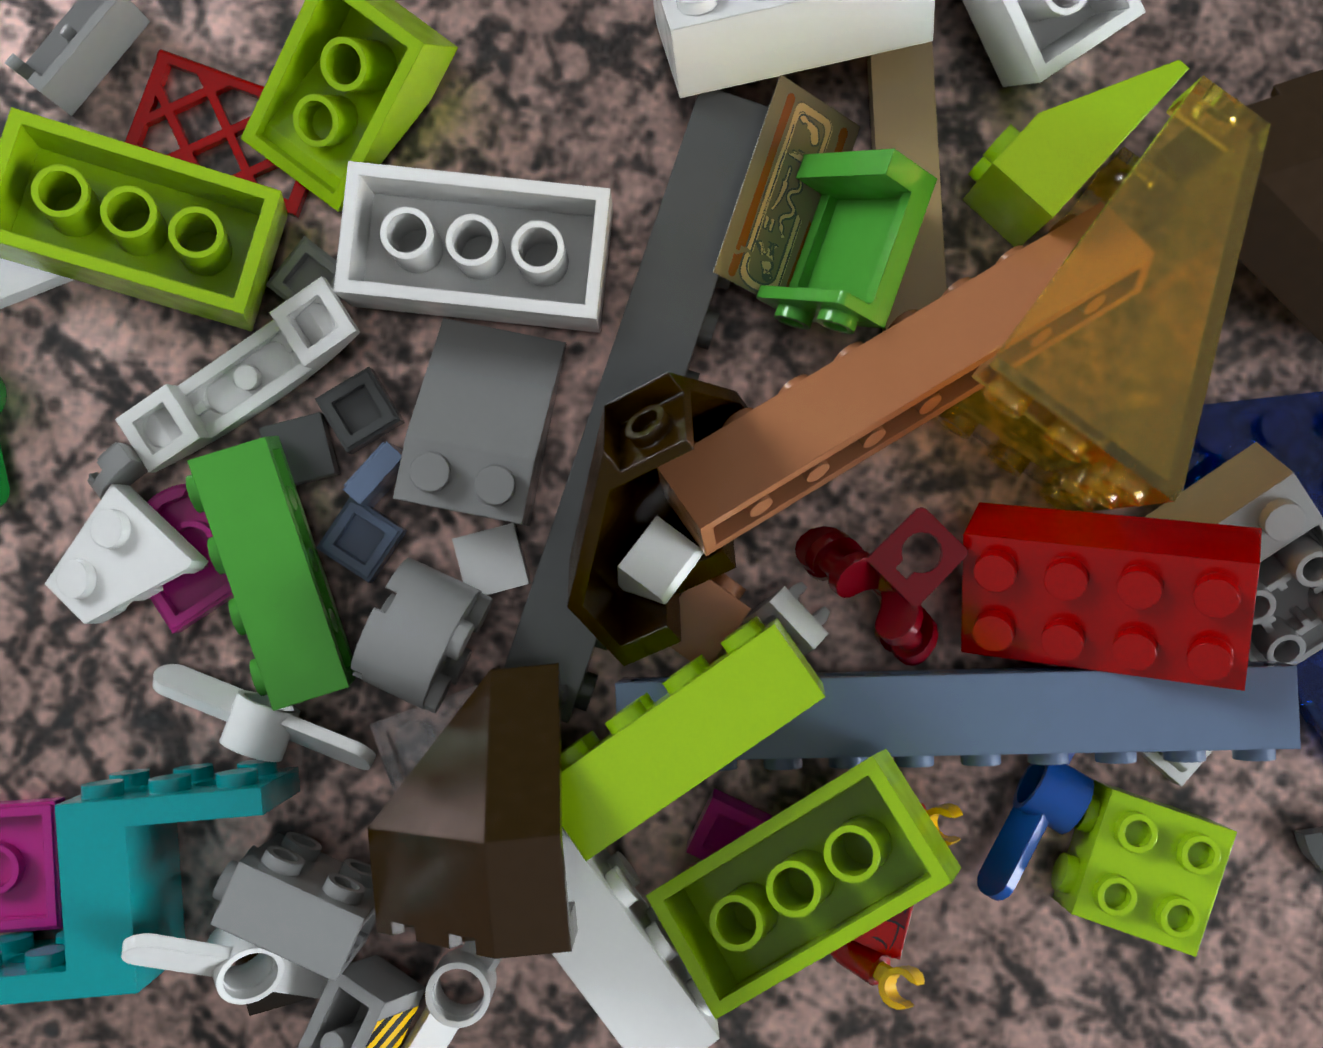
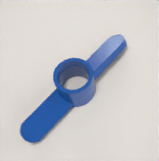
[977,753,1094,901]

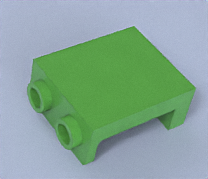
[756,148,937,334]

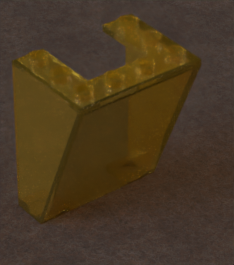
[937,75,1270,512]

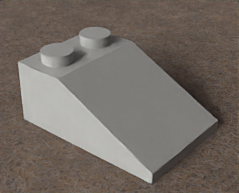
[393,318,567,526]

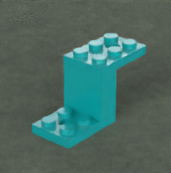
[0,759,300,1005]

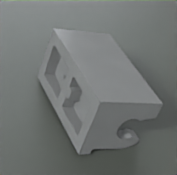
[5,0,150,116]

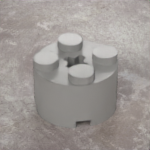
[351,557,493,714]

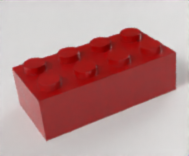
[961,502,1262,691]

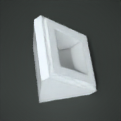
[617,516,703,604]

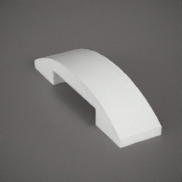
[115,276,360,473]

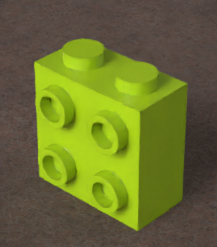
[1051,779,1237,957]

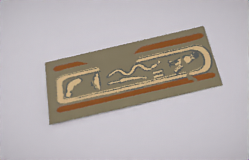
[713,75,860,295]

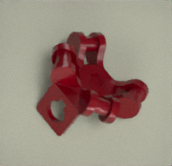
[795,507,968,666]

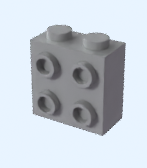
[210,832,376,982]

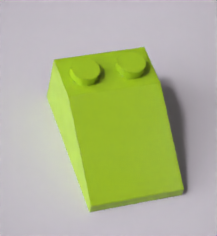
[240,0,458,212]
[962,59,1190,247]

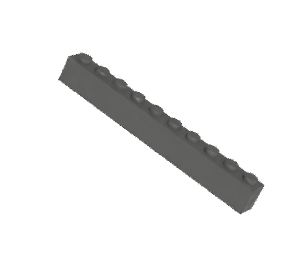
[504,90,769,723]

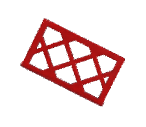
[125,49,309,218]

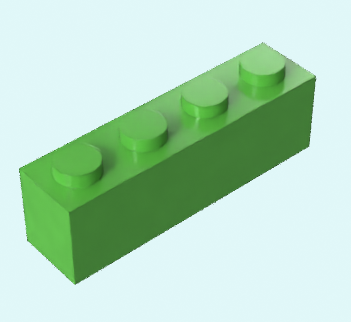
[186,436,356,711]

